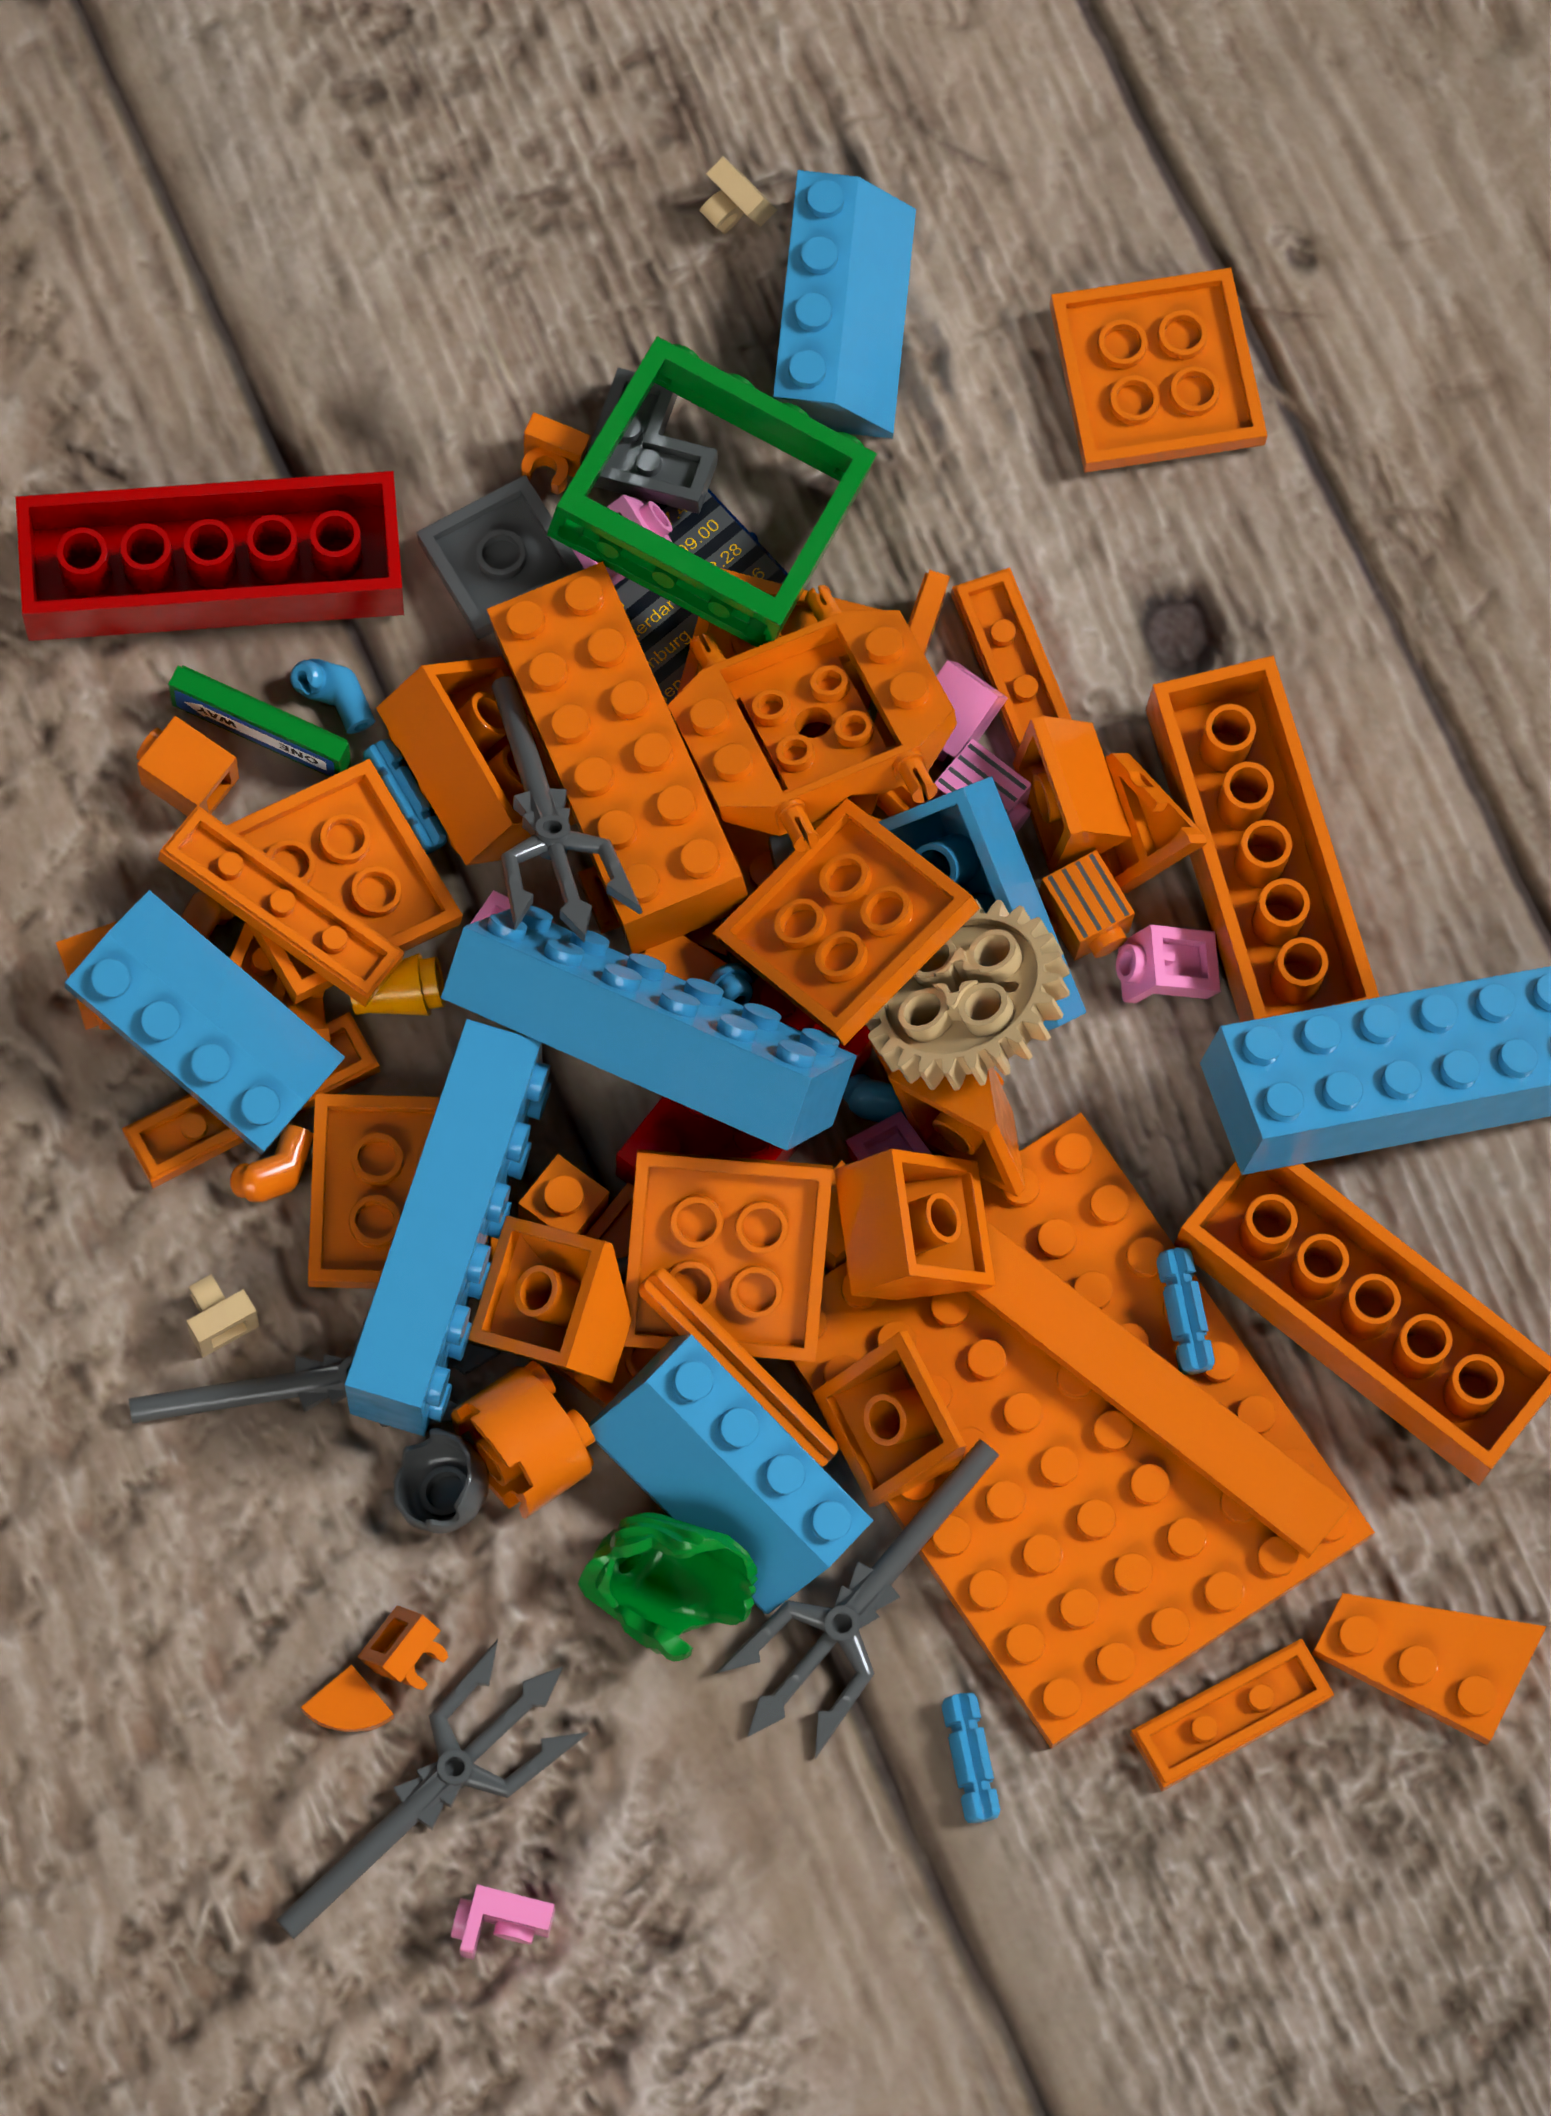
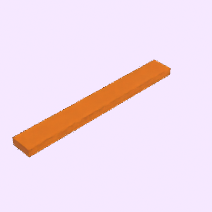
[967,1220,1350,1559]

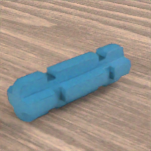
[363,739,447,855]
[1156,1248,1215,1375]
[942,1693,1001,1823]

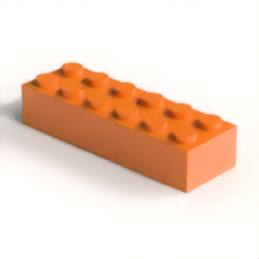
[487,561,748,954]
[1145,655,1380,1022]
[1174,1161,1551,1486]

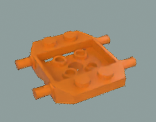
[667,585,957,852]

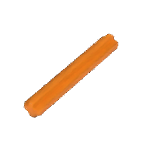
[638,1267,839,1467]

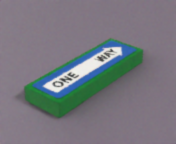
[168,665,351,777]

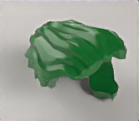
[577,1512,758,1662]

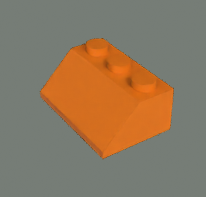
[376,656,576,866]

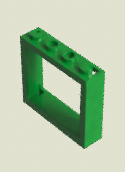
[547,336,877,647]

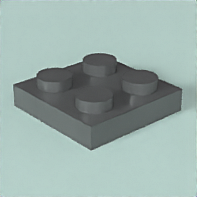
[416,475,584,640]

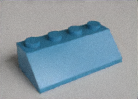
[773,170,916,439]
[879,776,1087,1031]
[65,890,345,1155]
[588,1334,874,1614]

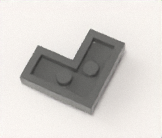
[584,368,718,514]

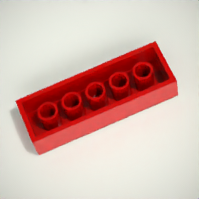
[15,471,404,641]

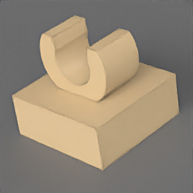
[699,156,778,234]
[187,1274,259,1358]

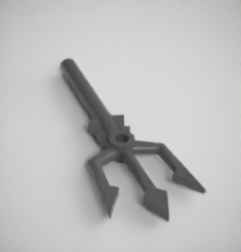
[492,676,643,942]
[129,1318,501,1427]
[714,1439,1000,1759]
[276,1639,589,1939]

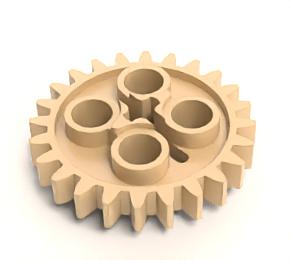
[866,899,1070,1091]

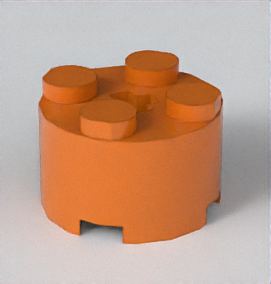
[451,1361,595,1519]

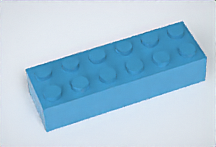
[441,906,857,1151]
[1200,966,1551,1175]
[344,1019,551,1437]

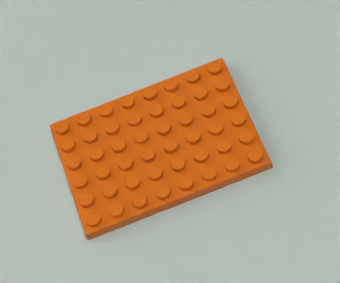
[788,1112,1375,1749]

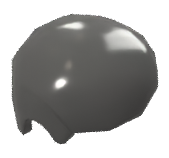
[394,1428,489,1534]

